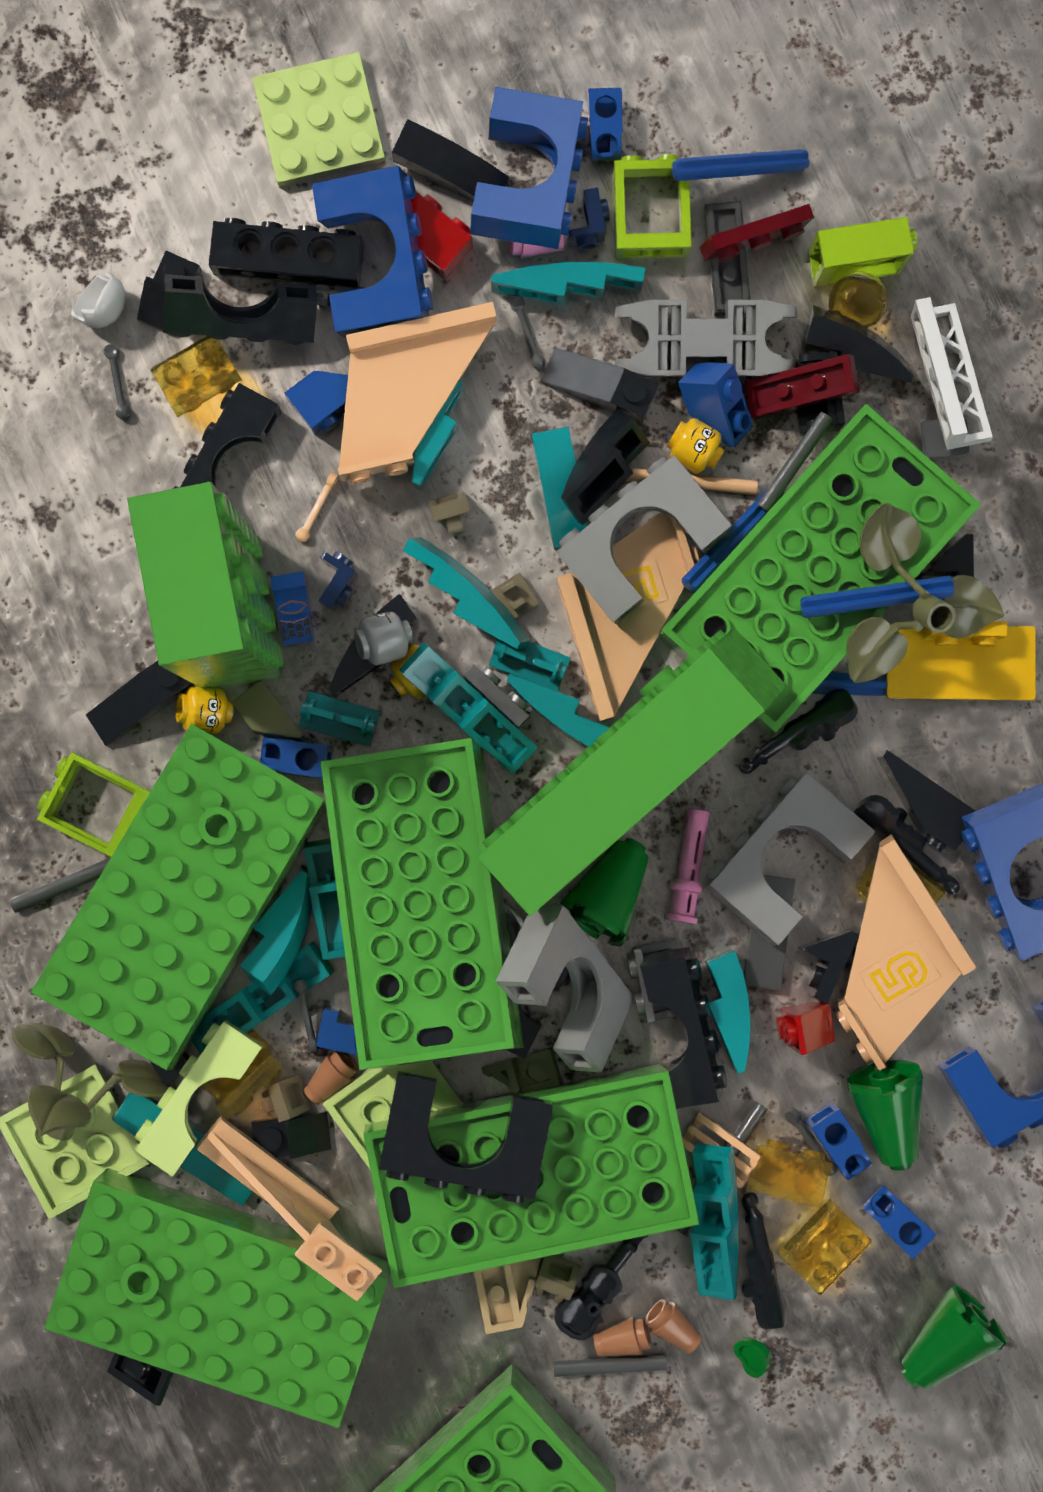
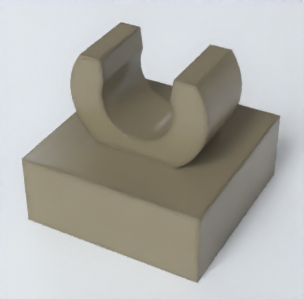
[428,491,470,535]
[490,573,539,619]
[261,1073,312,1122]
[534,1255,581,1304]

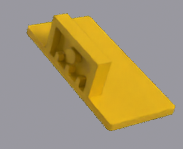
[886,621,1036,701]

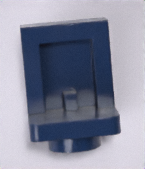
[567,187,610,250]
[318,551,358,612]

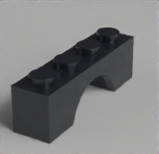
[163,274,318,345]
[173,383,282,489]
[640,947,727,1109]

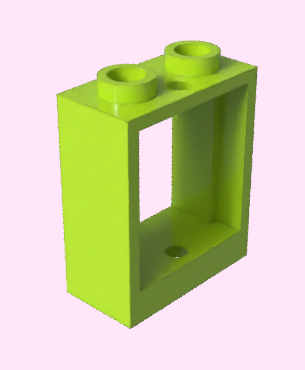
[613,154,691,259]
[808,216,918,288]
[37,752,151,857]

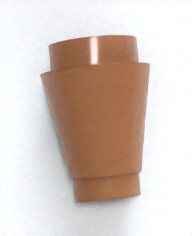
[303,1051,359,1105]
[645,1299,702,1354]
[593,1317,652,1357]

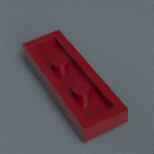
[699,204,815,262]
[745,354,860,419]

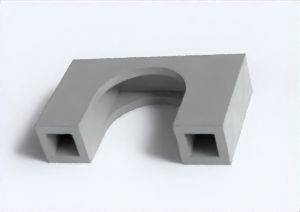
[556,455,732,624]
[704,772,875,947]
[496,904,635,1073]

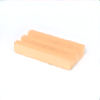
[682,1112,763,1188]

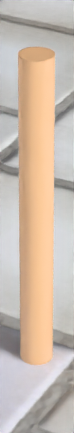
[625,468,758,496]

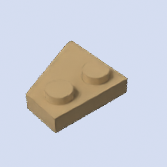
[474,1257,542,1334]

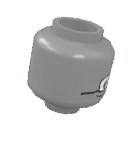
[354,612,413,665]

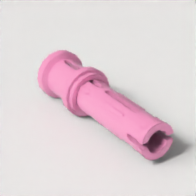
[664,809,710,924]

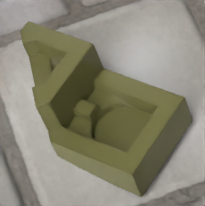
[233,680,307,742]
[481,1047,563,1094]

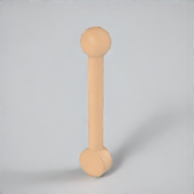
[296,472,339,543]

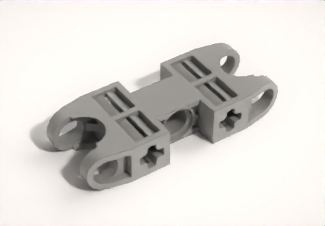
[615,300,797,376]

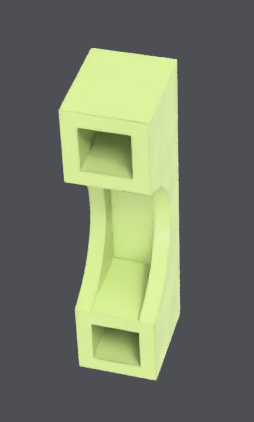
[134,1020,263,1177]

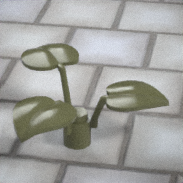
[846,503,1004,683]
[12,1023,177,1141]

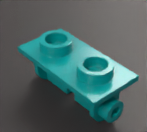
[488,639,571,692]
[298,691,380,747]

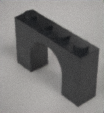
[379,1071,553,1203]

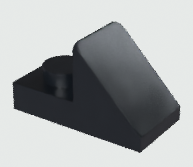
[137,251,201,335]
[922,534,974,578]
[798,930,859,1003]
[251,1111,332,1159]
[107,1353,174,1406]

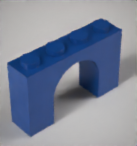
[470,87,588,249]
[312,166,433,338]
[961,783,1043,961]
[937,1001,1043,1148]

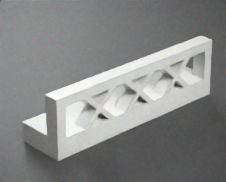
[911,297,993,450]

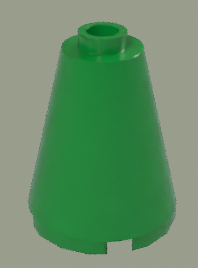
[559,838,649,946]
[847,1060,923,1171]
[901,1285,1008,1390]

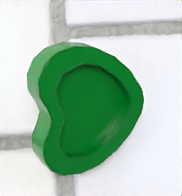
[734,1337,771,1378]

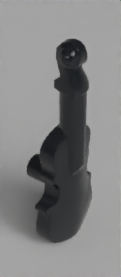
[738,689,858,774]
[854,795,960,895]
[742,1192,788,1330]
[553,1235,649,1340]

